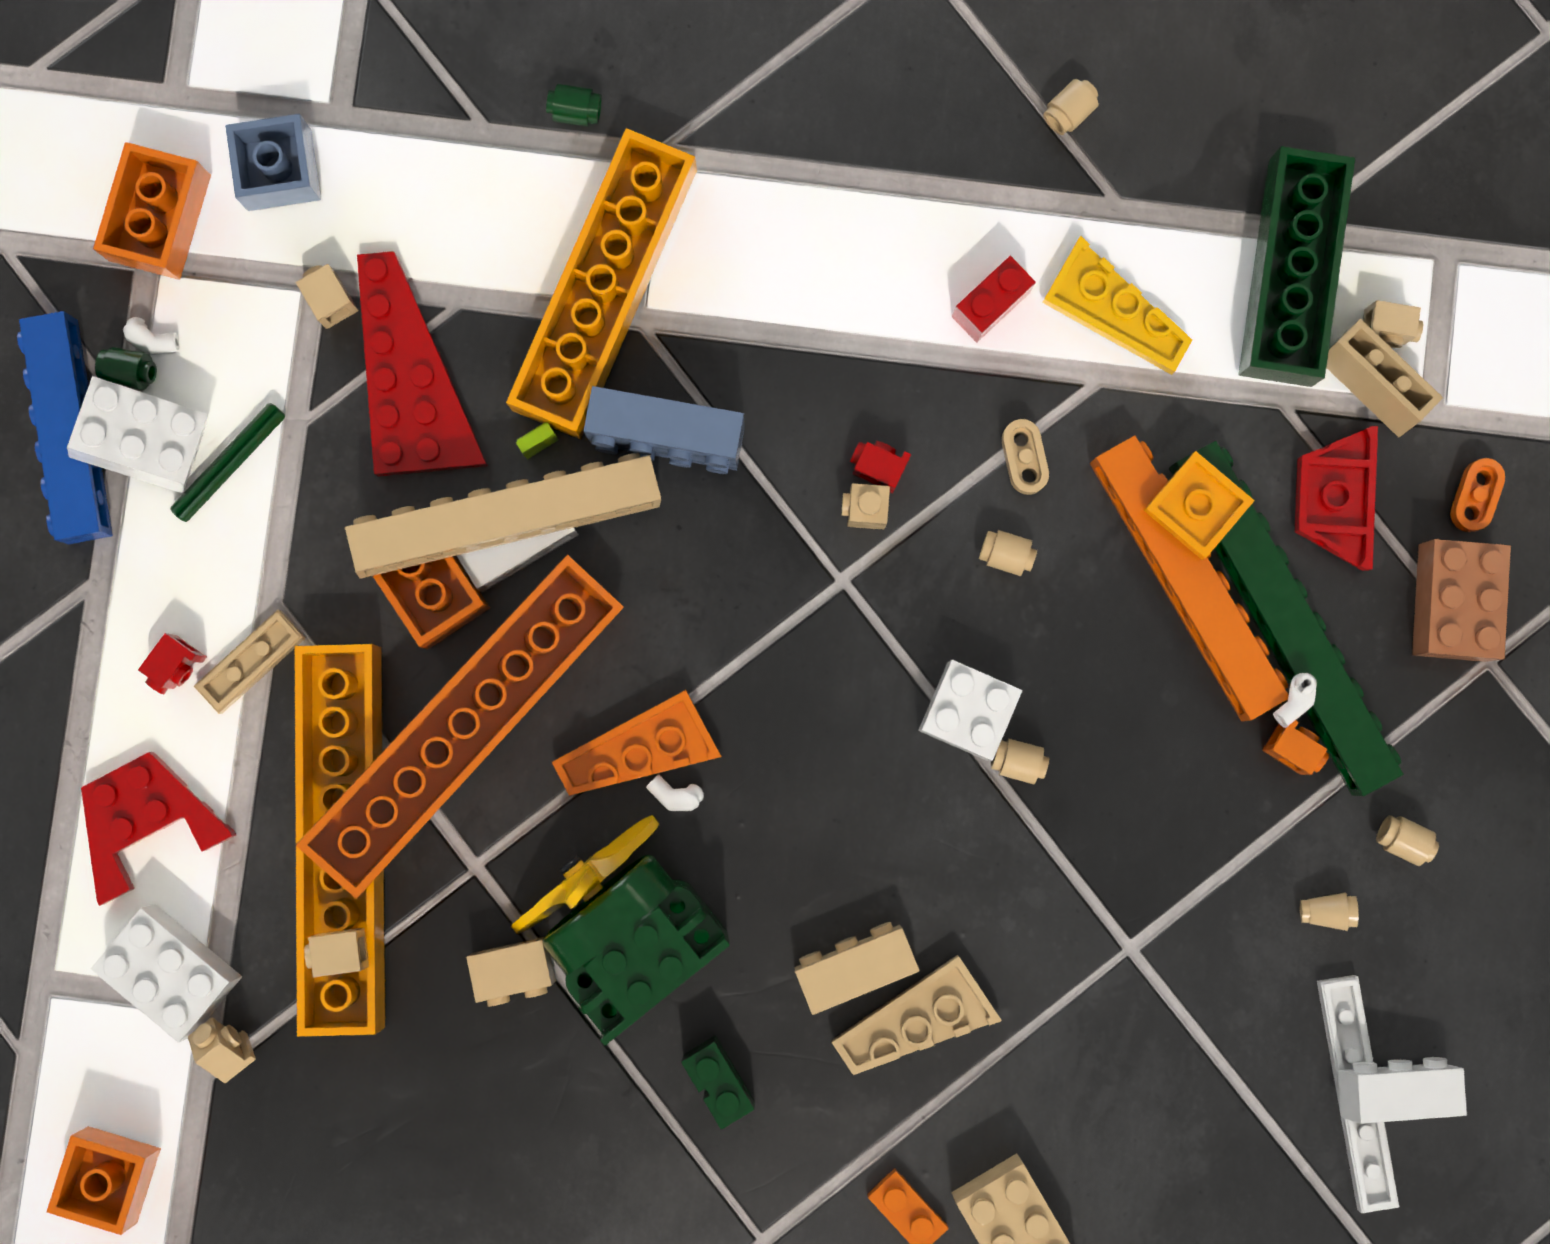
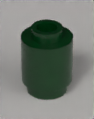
[546,84,602,127]
[95,347,157,390]

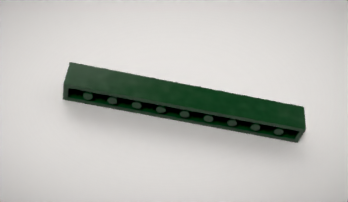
[1169,441,1404,796]

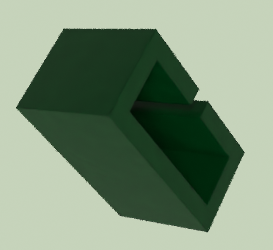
[681,1035,755,1130]

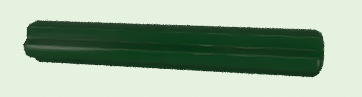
[170,403,285,522]

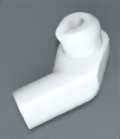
[123,317,180,355]
[1273,673,1317,728]

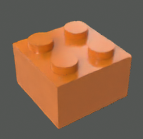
[46,1126,161,1235]

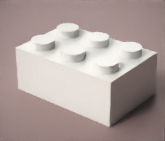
[67,376,208,493]
[90,904,242,1043]

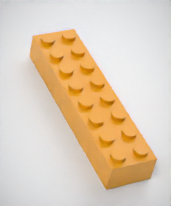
[506,128,697,440]

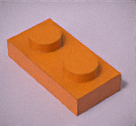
[867,1168,949,1244]

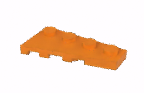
[552,690,722,796]

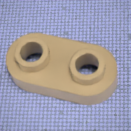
[1001,419,1049,495]

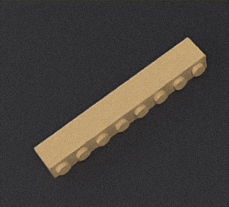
[345,453,661,579]

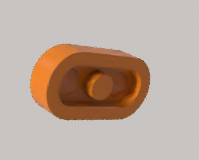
[1450,458,1505,532]

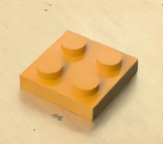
[1144,451,1255,560]

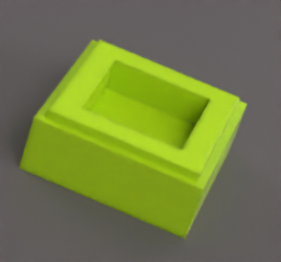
[516,422,559,460]

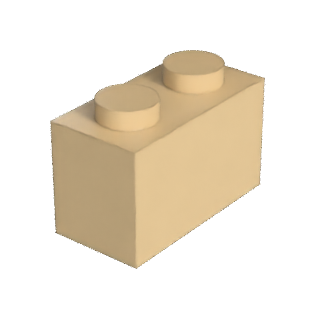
[466,937,556,1007]

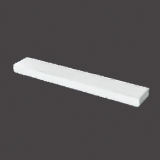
[1317,975,1399,1213]

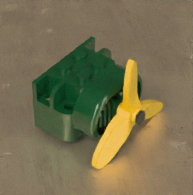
[511,815,730,1046]

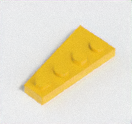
[1042,235,1193,375]

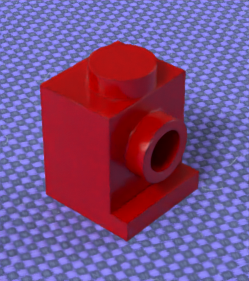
[850,441,911,494]
[138,633,207,695]

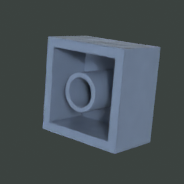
[225,114,321,211]

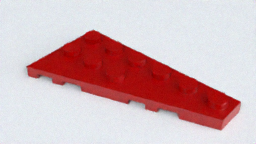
[357,251,488,477]

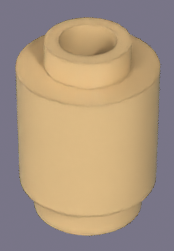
[1043,79,1099,135]
[979,530,1037,576]
[991,738,1049,784]
[1376,815,1439,866]

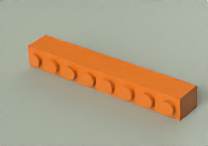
[1089,435,1289,721]

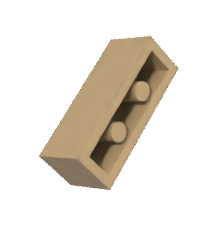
[1326,318,1443,437]
[794,922,920,1015]

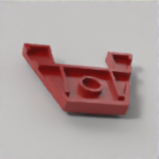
[81,752,236,906]

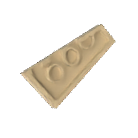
[831,955,1002,1075]

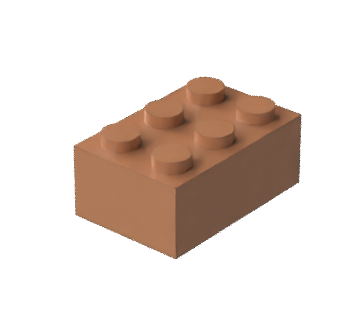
[1412,539,1511,662]

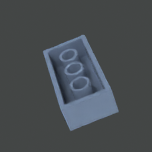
[584,386,745,474]

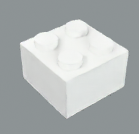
[918,660,1023,761]

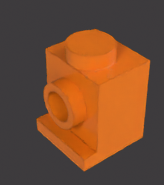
[1262,720,1329,775]

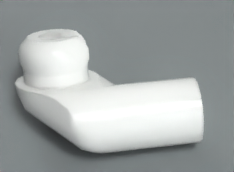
[646,775,704,811]

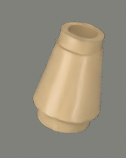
[1300,892,1359,931]

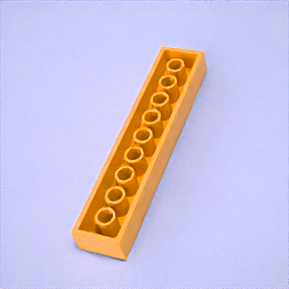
[295,644,385,1037]

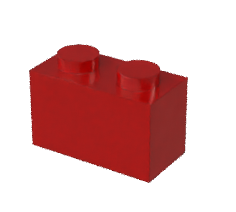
[952,255,1036,343]

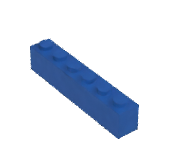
[17,311,113,544]

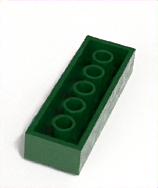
[1238,146,1355,387]

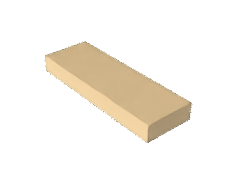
[193,610,306,714]

